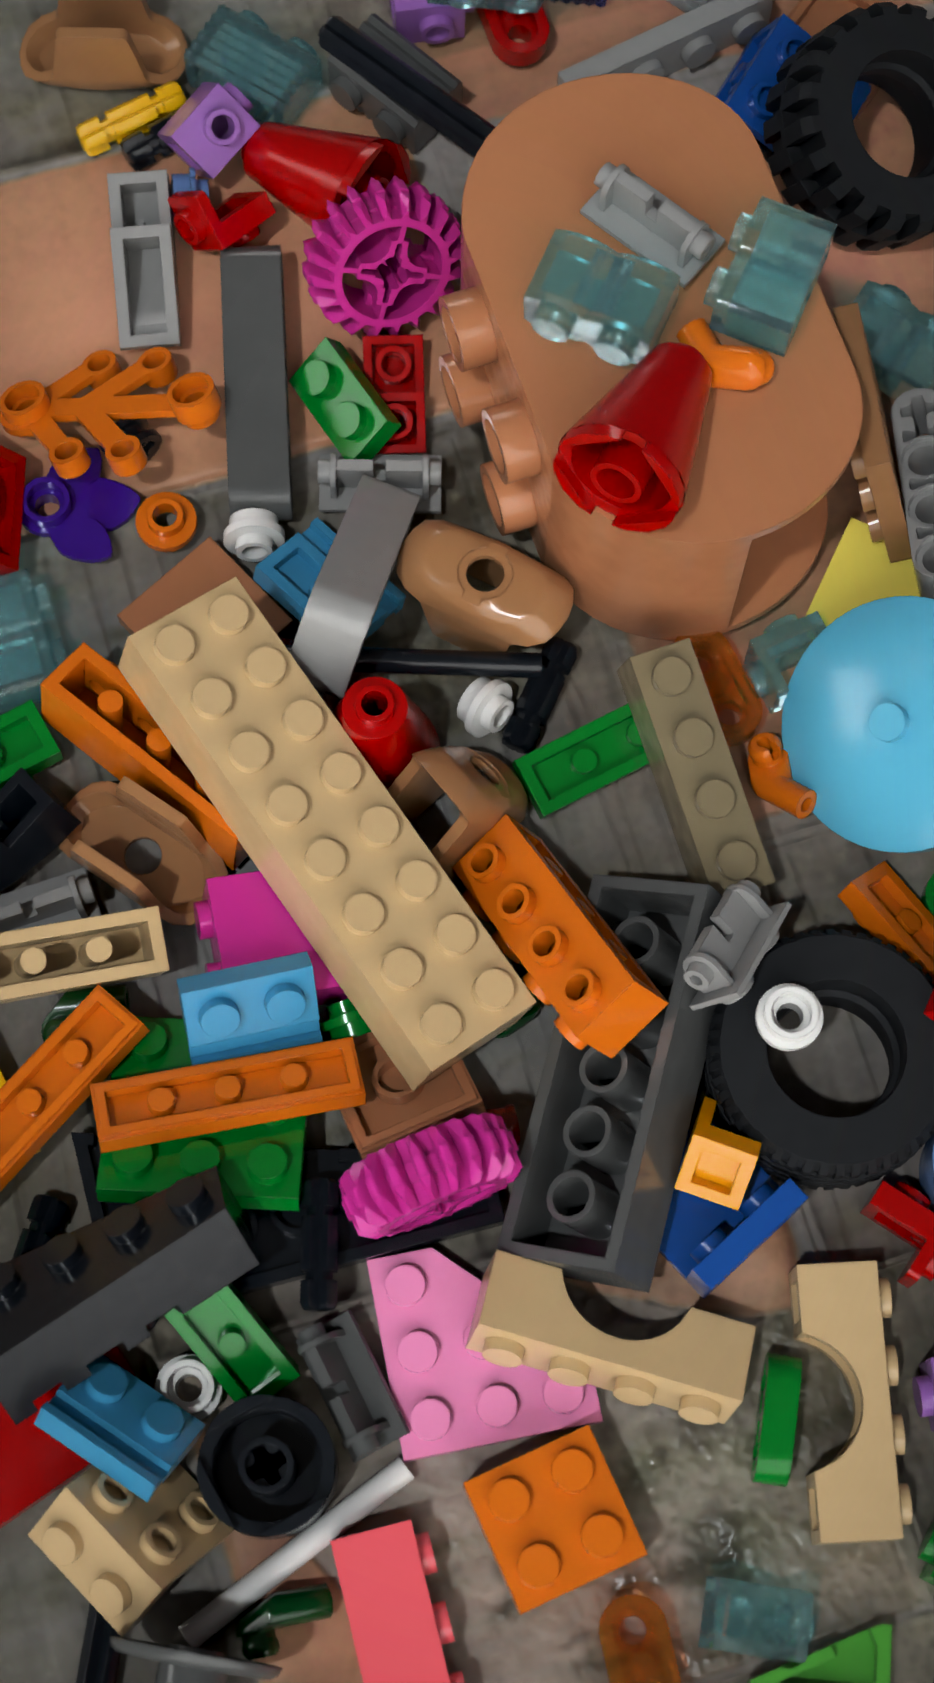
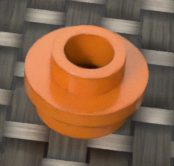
[135,492,198,552]

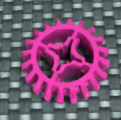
[302,175,461,336]
[339,1112,522,1239]

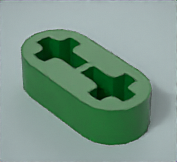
[751,1352,802,1487]

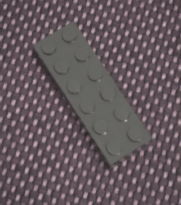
[497,874,724,1293]

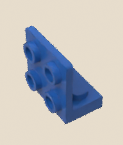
[715,14,871,151]
[659,1117,809,1299]

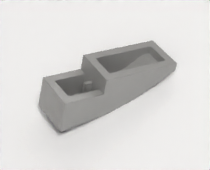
[107,169,181,350]

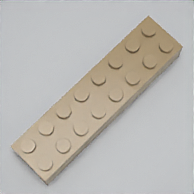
[118,577,537,1092]

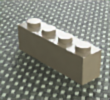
[616,638,776,896]

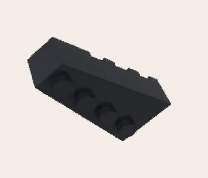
[0,1166,259,1425]

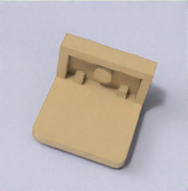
[28,1464,234,1637]

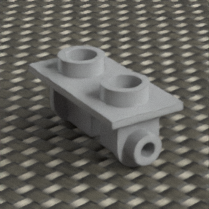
[580,162,725,288]
[318,453,442,514]
[0,867,101,932]
[683,880,792,1011]

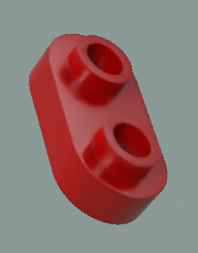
[474,0,550,66]

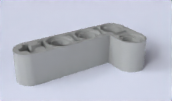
[891,388,934,599]
[290,474,421,699]

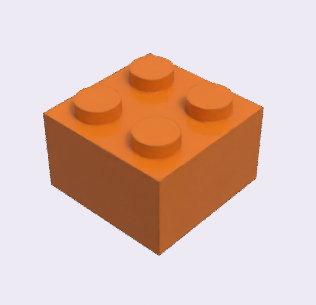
[462,1424,648,1615]

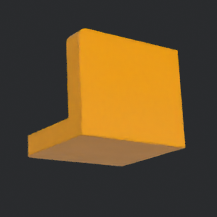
[674,1096,762,1211]

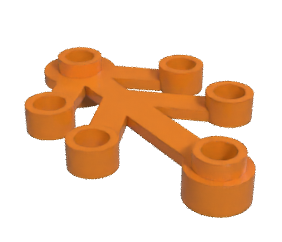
[0,347,222,479]

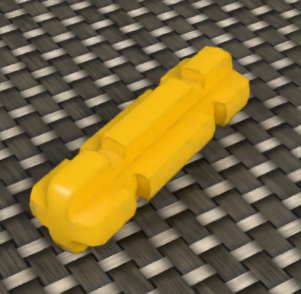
[76,81,187,157]

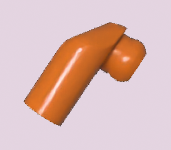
[676,318,775,391]
[747,732,817,819]

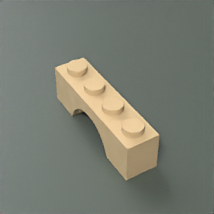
[466,1250,756,1425]
[788,1260,912,1545]

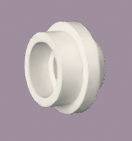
[223,508,285,562]
[457,676,514,738]
[755,983,824,1051]
[155,1354,223,1421]

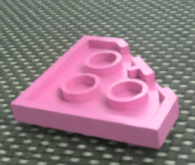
[366,1247,603,1463]

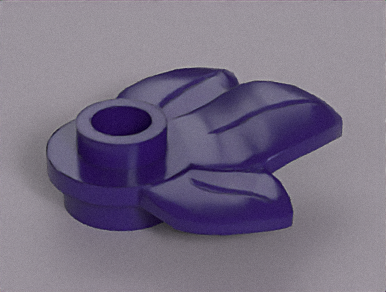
[22,447,141,563]

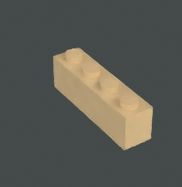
[0,906,170,1004]

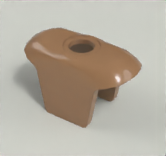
[19,0,188,91]
[396,520,574,652]
[387,746,529,880]
[58,776,228,926]

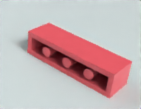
[330,1519,465,1683]

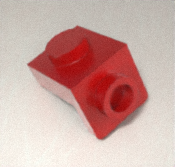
[167,190,276,251]
[860,1180,934,1288]

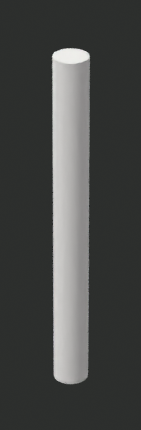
[178,1456,415,1648]

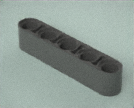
[220,245,293,521]

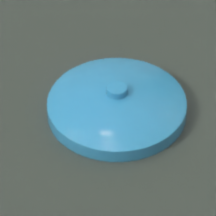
[781,596,934,853]

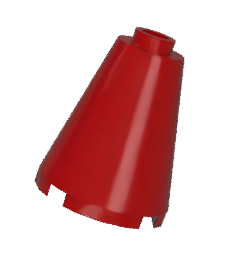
[241,122,411,228]
[553,342,713,532]
[332,677,440,789]

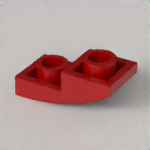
[363,334,426,455]

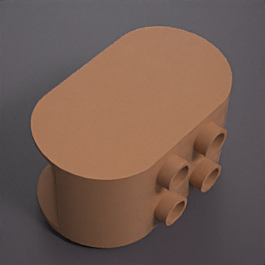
[438,73,863,640]

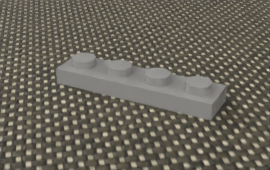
[557,0,773,85]

